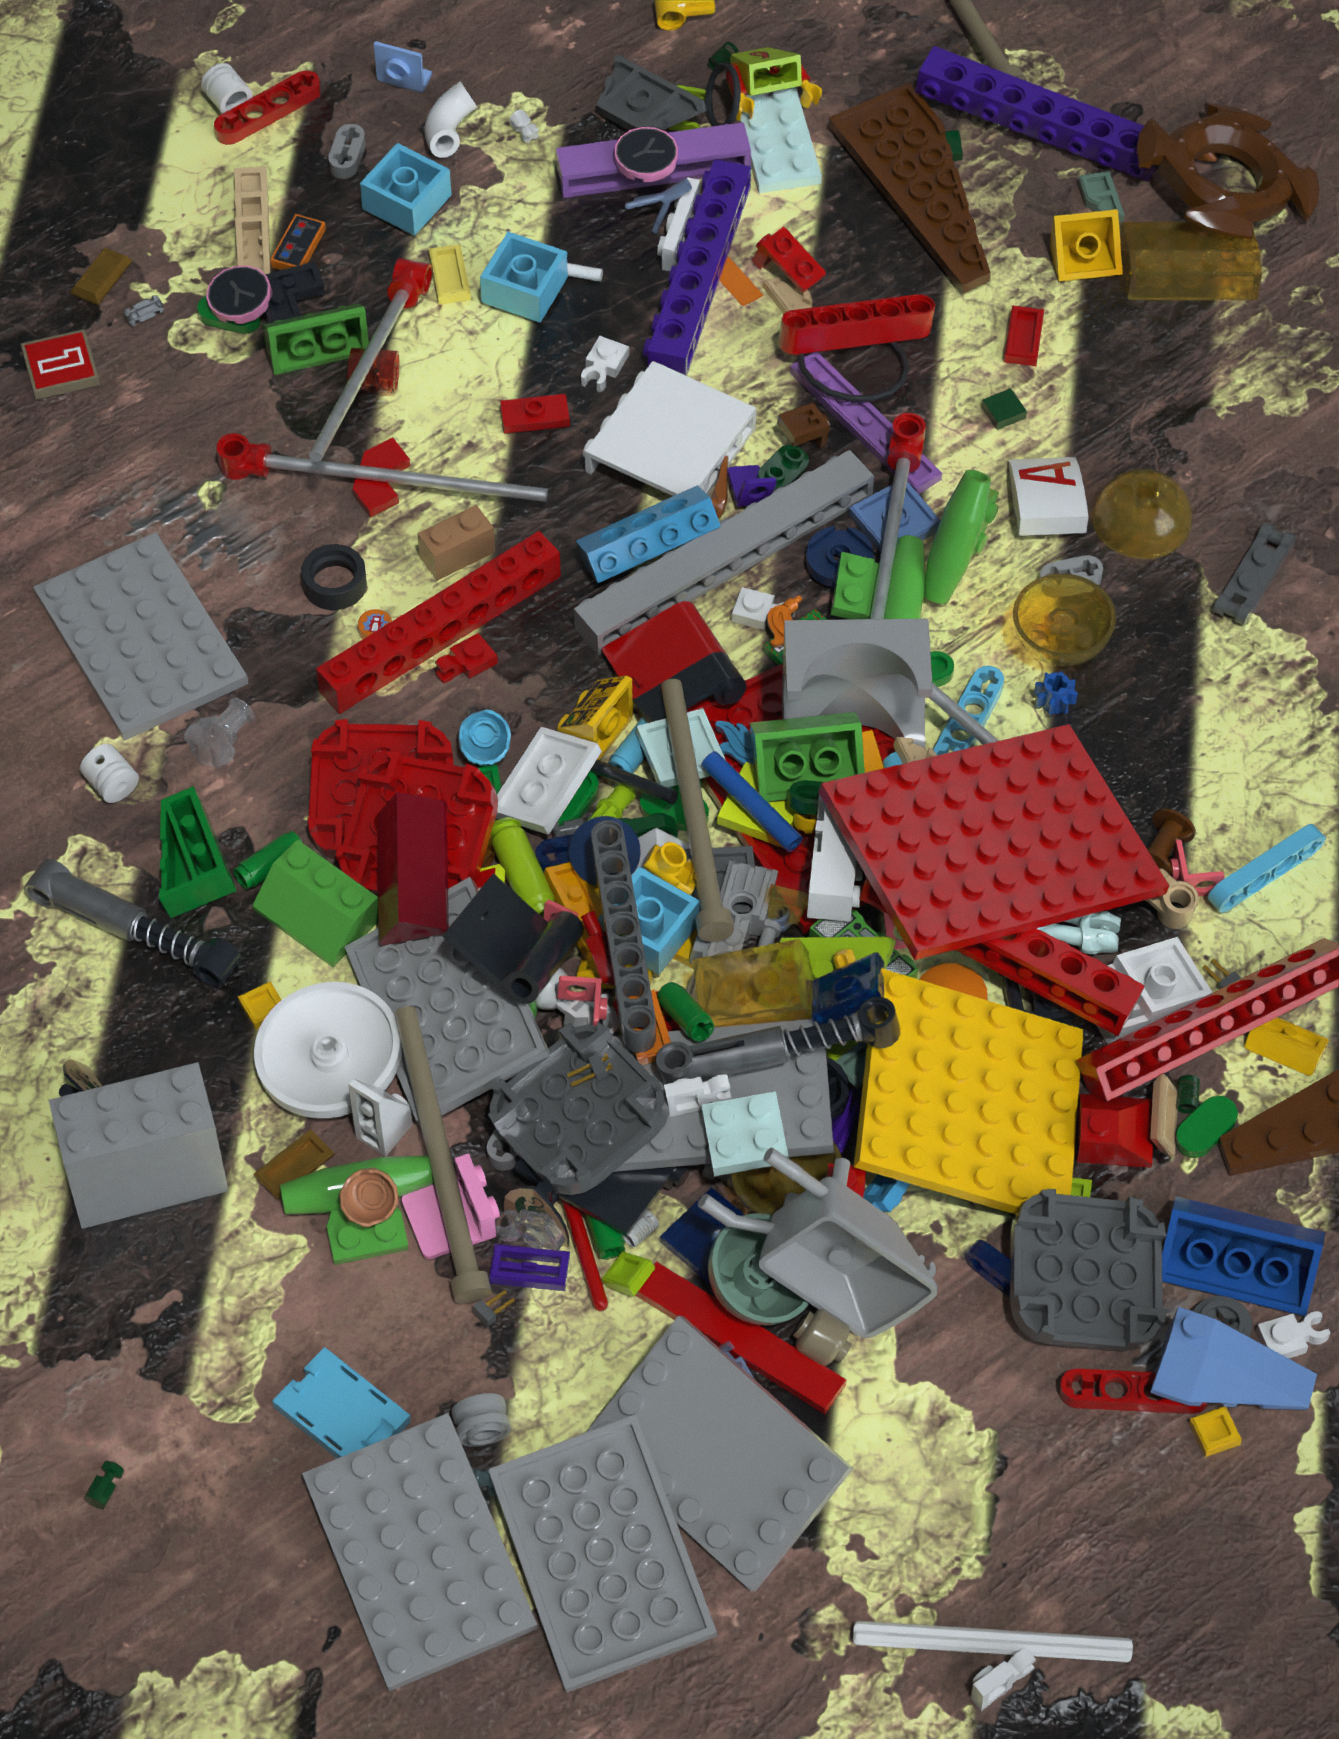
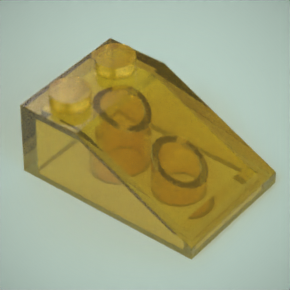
[692,939,818,1027]

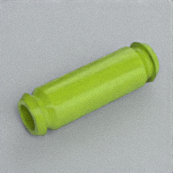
[491,817,556,917]

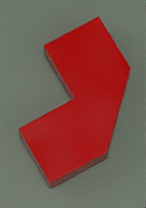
[352,437,411,518]

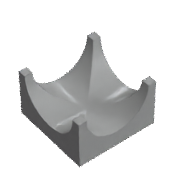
[782,618,933,748]

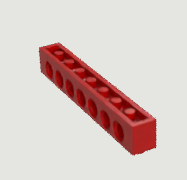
[316,531,561,714]
[859,877,1145,1036]
[1077,938,1339,1101]

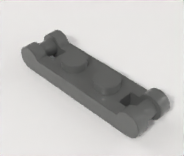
[1213,522,1296,626]

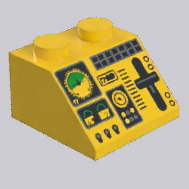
[557,676,633,760]

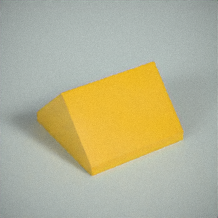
[1049,209,1123,281]

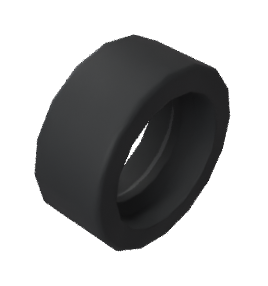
[301,544,367,611]

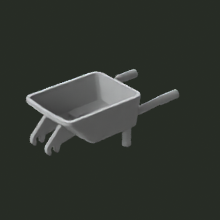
[698,1147,938,1338]

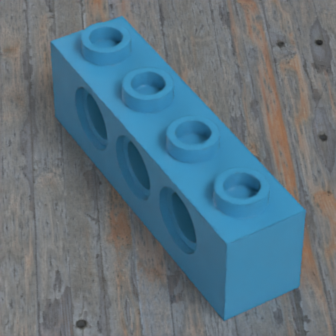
[576,485,721,583]

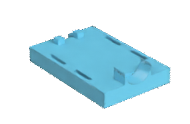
[272,1347,411,1459]

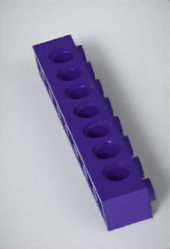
[915,46,1157,182]
[643,159,751,376]

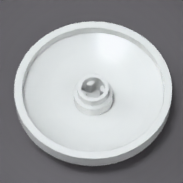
[254,982,402,1118]

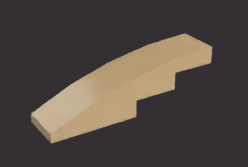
[234,166,271,274]

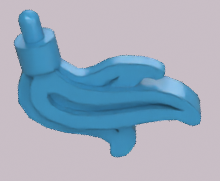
[715,721,754,766]

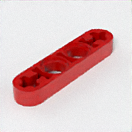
[214,70,321,145]
[1059,1368,1209,1414]

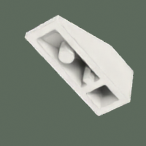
[348,1079,413,1157]

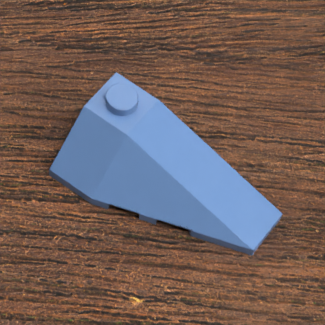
[1150,1306,1317,1410]

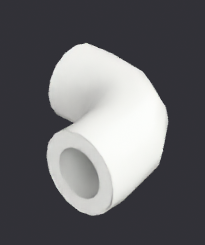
[424,82,477,158]

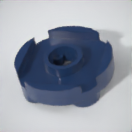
[805,526,874,591]

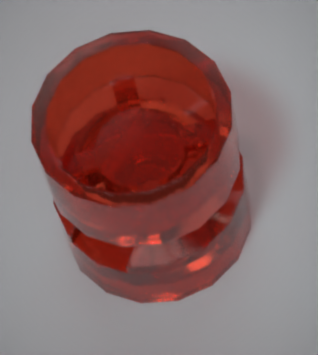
[348,347,400,393]

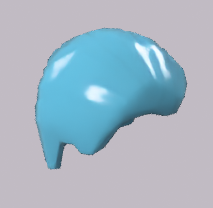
[458,709,511,766]

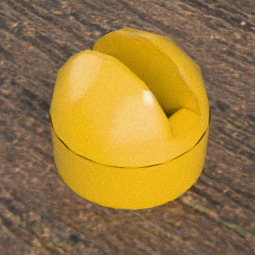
[793,811,817,834]

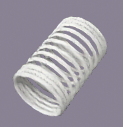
[623,1210,659,1247]

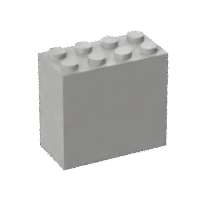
[49,1062,228,1229]

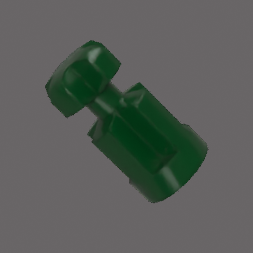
[84,1460,124,1509]

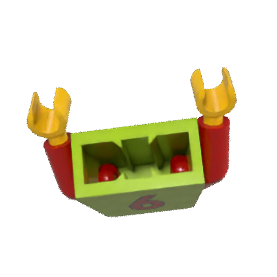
[726,47,822,121]

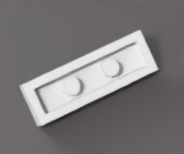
[657,177,700,271]

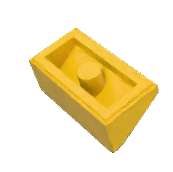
[1245,1017,1329,1076]

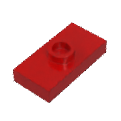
[500,394,570,434]

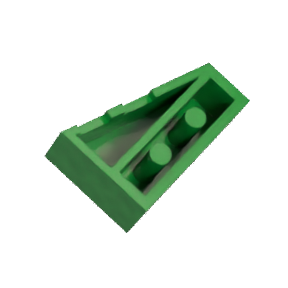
[159,786,237,918]

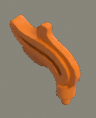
[767,596,802,647]

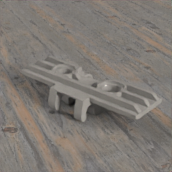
[689,861,782,1018]

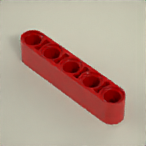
[778,294,935,354]

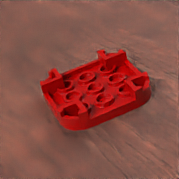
[307,719,454,860]
[336,751,498,895]

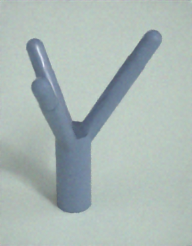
[625,178,692,234]

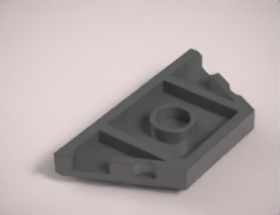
[596,54,707,131]

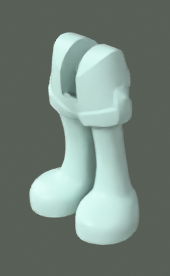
[1037,911,1121,954]

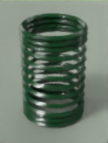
[708,41,739,73]
[1176,1075,1200,1114]

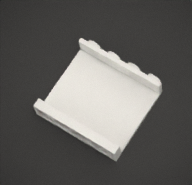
[583,361,756,496]

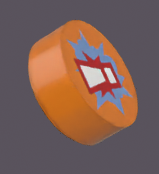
[358,609,392,639]

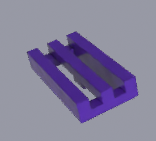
[490,1244,570,1291]

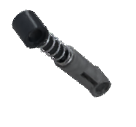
[24,858,242,989]
[656,997,901,1084]

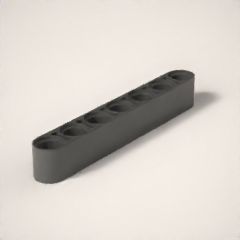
[591,820,656,1053]

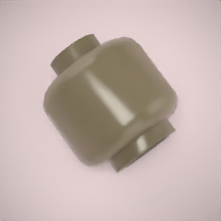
[793,1309,852,1366]

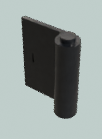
[442,873,584,1004]
[513,1158,691,1237]

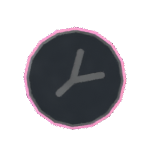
[615,127,678,182]
[206,265,272,324]

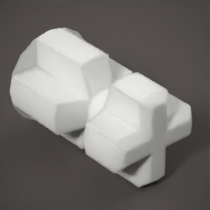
[509,110,539,143]

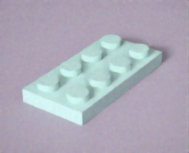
[733,87,822,194]

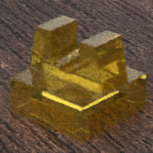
[767,884,809,925]

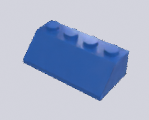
[1162,1196,1325,1316]

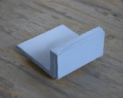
[374,41,432,93]

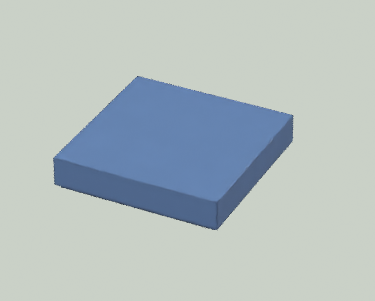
[849,481,941,552]

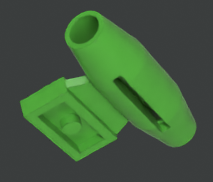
[924,470,999,604]
[830,535,926,620]
[279,1155,433,1265]

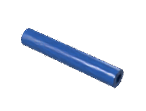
[701,751,803,852]

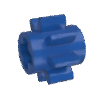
[1034,671,1078,715]

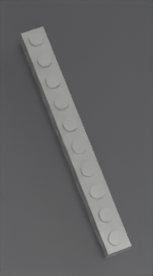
[574,450,874,656]

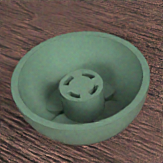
[708,1213,809,1325]

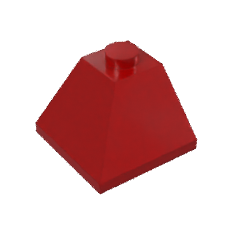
[1077,1094,1153,1168]

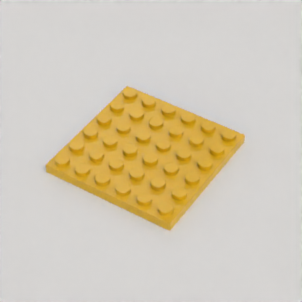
[854,968,1083,1214]

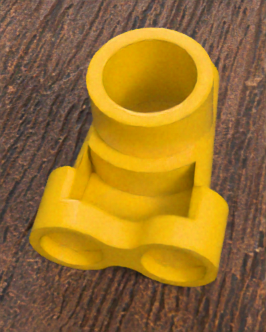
[642,842,696,895]

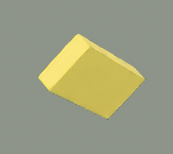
[429,244,471,305]

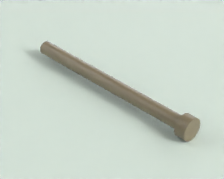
[949,0,1027,81]
[661,679,734,942]
[394,1006,492,1304]

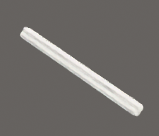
[853,1621,1133,1662]

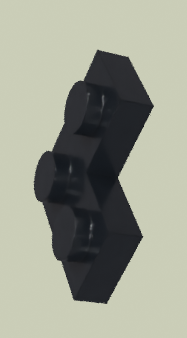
[264,262,325,323]

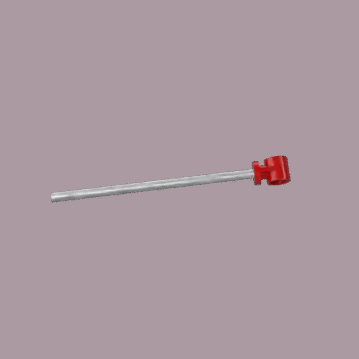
[309,258,433,462]
[870,413,926,619]
[216,433,548,502]

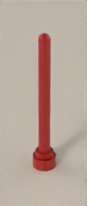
[561,1199,608,1311]

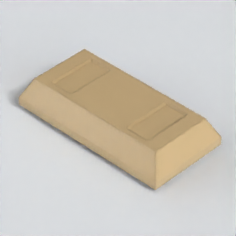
[1150,1074,1178,1157]

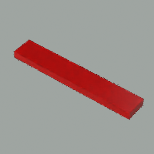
[635,1261,847,1414]

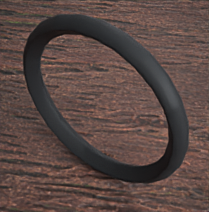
[705,62,741,126]

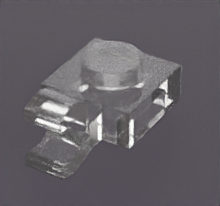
[496,1209,566,1251]

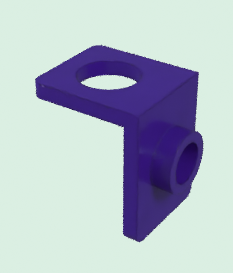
[728,465,777,507]

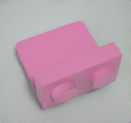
[402,1153,500,1260]

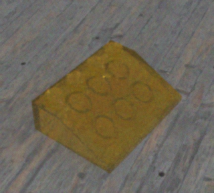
[1122,222,1262,300]

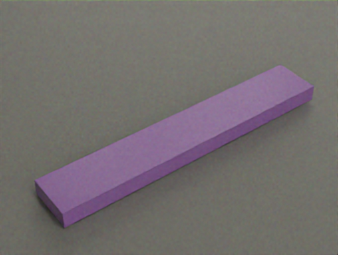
[790,352,942,494]

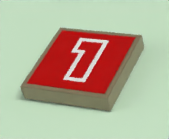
[21,329,100,400]

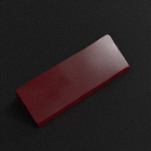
[377,792,449,946]

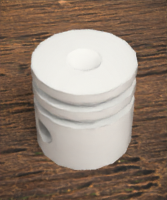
[201,63,253,114]
[80,744,139,803]

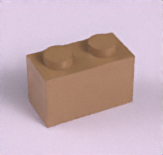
[418,505,495,581]

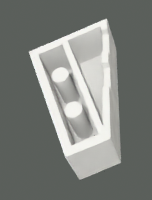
[807,794,863,922]

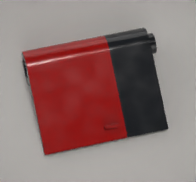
[601,601,747,723]

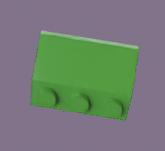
[263,304,369,375]
[750,712,865,802]
[252,840,379,967]

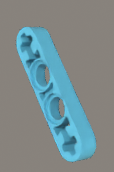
[933,666,1004,755]
[1208,824,1326,913]

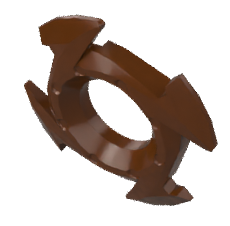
[1136,102,1320,239]

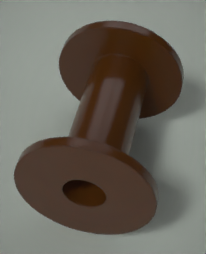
[1147,808,1196,877]

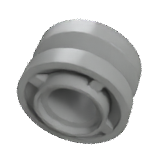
[451,1393,511,1447]

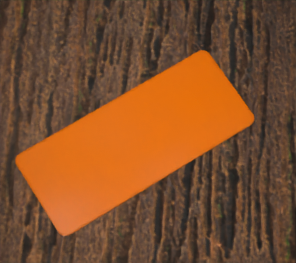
[719,257,763,306]

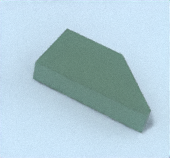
[1078,171,1125,223]

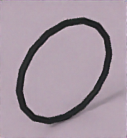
[797,342,909,402]

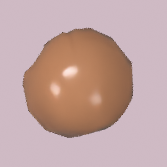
[339,1168,399,1227]

